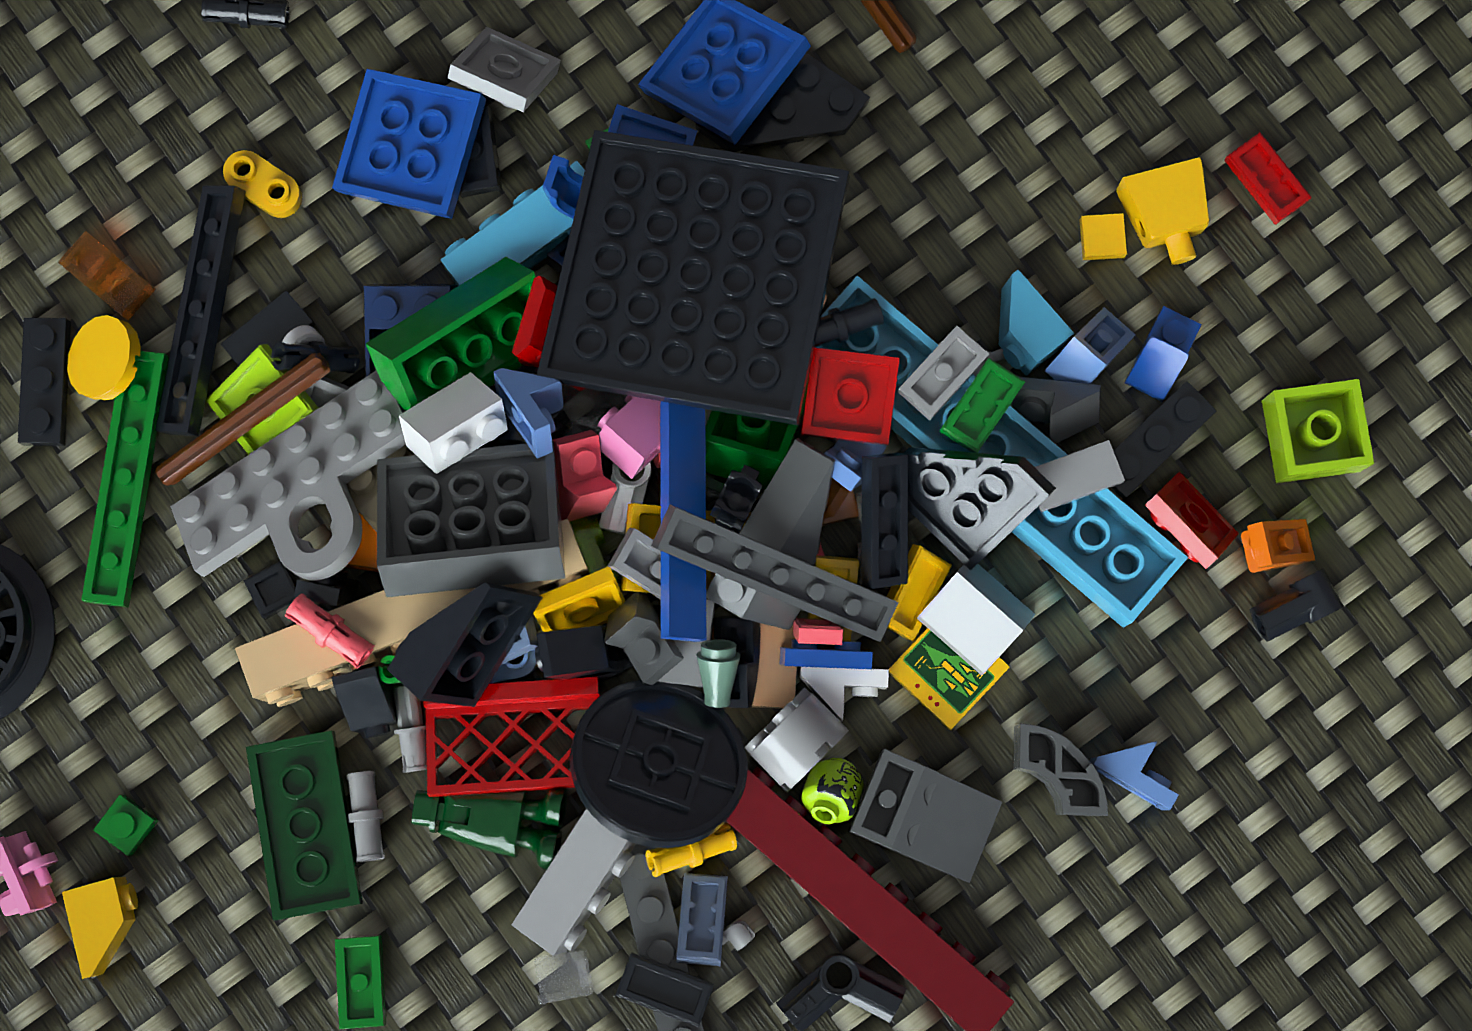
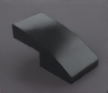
[713,616,760,708]

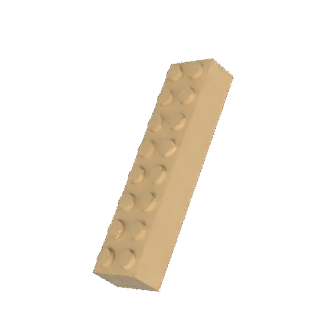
[235,519,591,707]

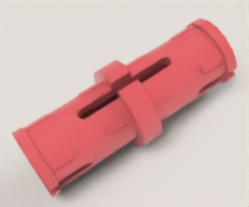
[285,593,375,669]

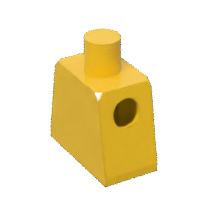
[1116,157,1209,265]

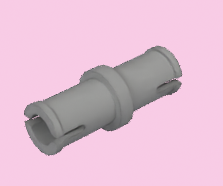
[346,771,385,863]

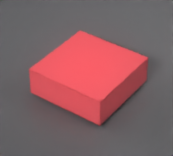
[793,618,843,645]

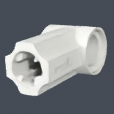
[598,463,652,535]

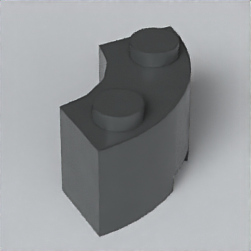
[1013,723,1108,816]

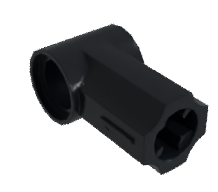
[1249,568,1344,642]

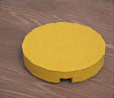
[67,315,141,400]

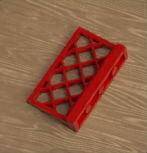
[423,677,601,797]

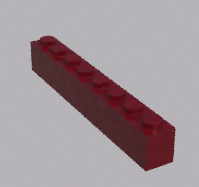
[727,766,1014,1031]

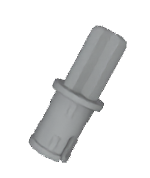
[393,686,427,773]

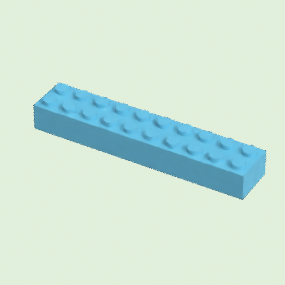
[815,276,1188,628]

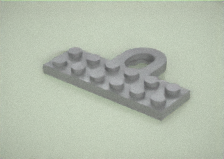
[170,370,406,580]

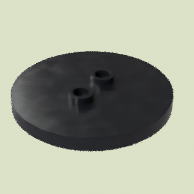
[570,679,748,848]

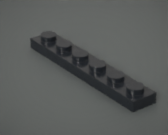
[155,186,246,436]

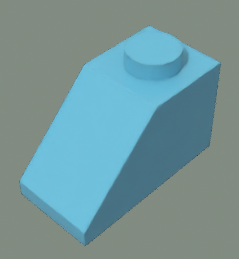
[999,270,1074,376]

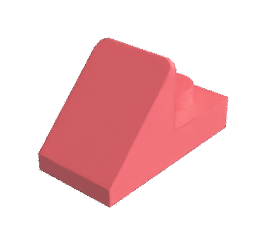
[552,430,617,522]

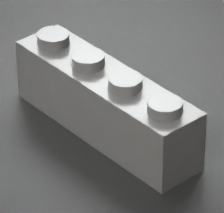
[511,808,636,956]

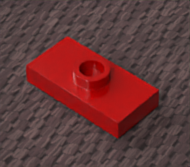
[1224,132,1312,225]

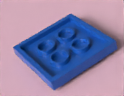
[638,0,811,145]
[332,69,486,219]

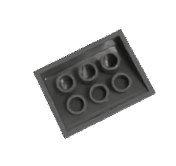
[377,441,565,597]

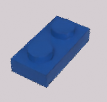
[779,639,873,670]

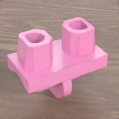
[0,831,58,916]

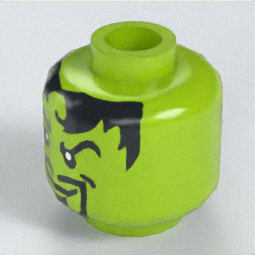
[801,758,864,824]

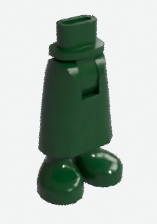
[411,788,567,870]

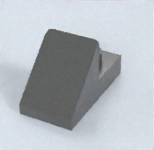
[1012,377,1101,444]
[604,592,684,685]

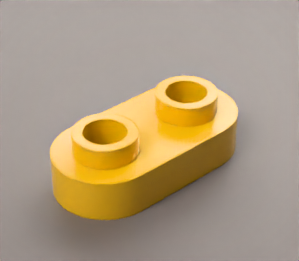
[223,150,302,218]

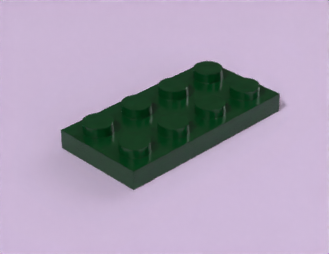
[246,730,363,921]

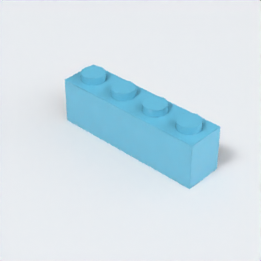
[441,161,585,286]

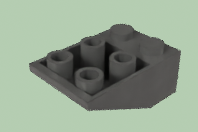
[848,749,1002,883]

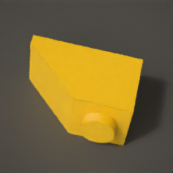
[62,877,138,979]

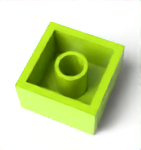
[1262,379,1374,483]

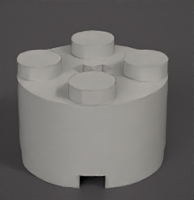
[745,688,849,792]

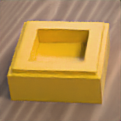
[1079,213,1127,260]

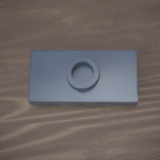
[676,873,728,966]

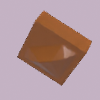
[822,479,859,526]

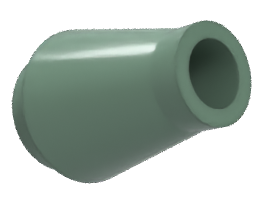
[696,639,740,708]

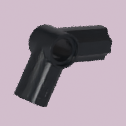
[776,953,907,1031]

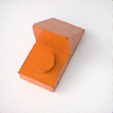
[1241,519,1315,573]

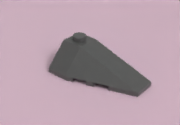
[706,438,835,630]

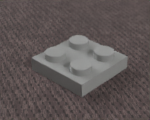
[448,27,561,112]

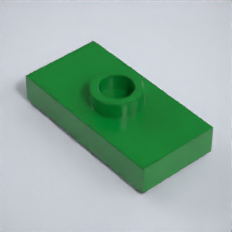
[939,358,1025,453]

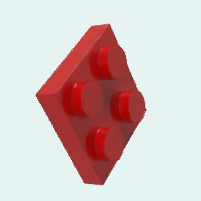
[801,347,900,446]
[1145,471,1239,569]

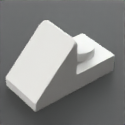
[800,667,889,722]

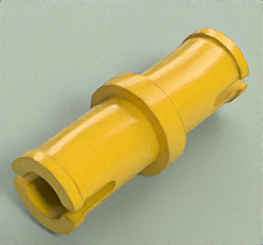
[646,823,737,877]

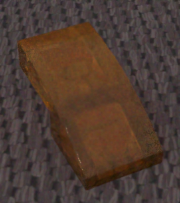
[58,231,156,321]

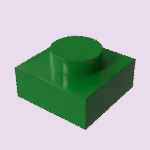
[93,795,159,856]

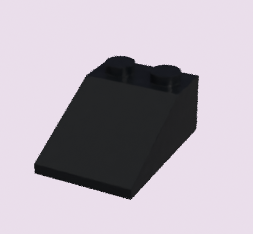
[387,582,543,707]

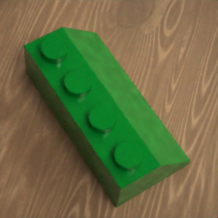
[366,257,536,412]

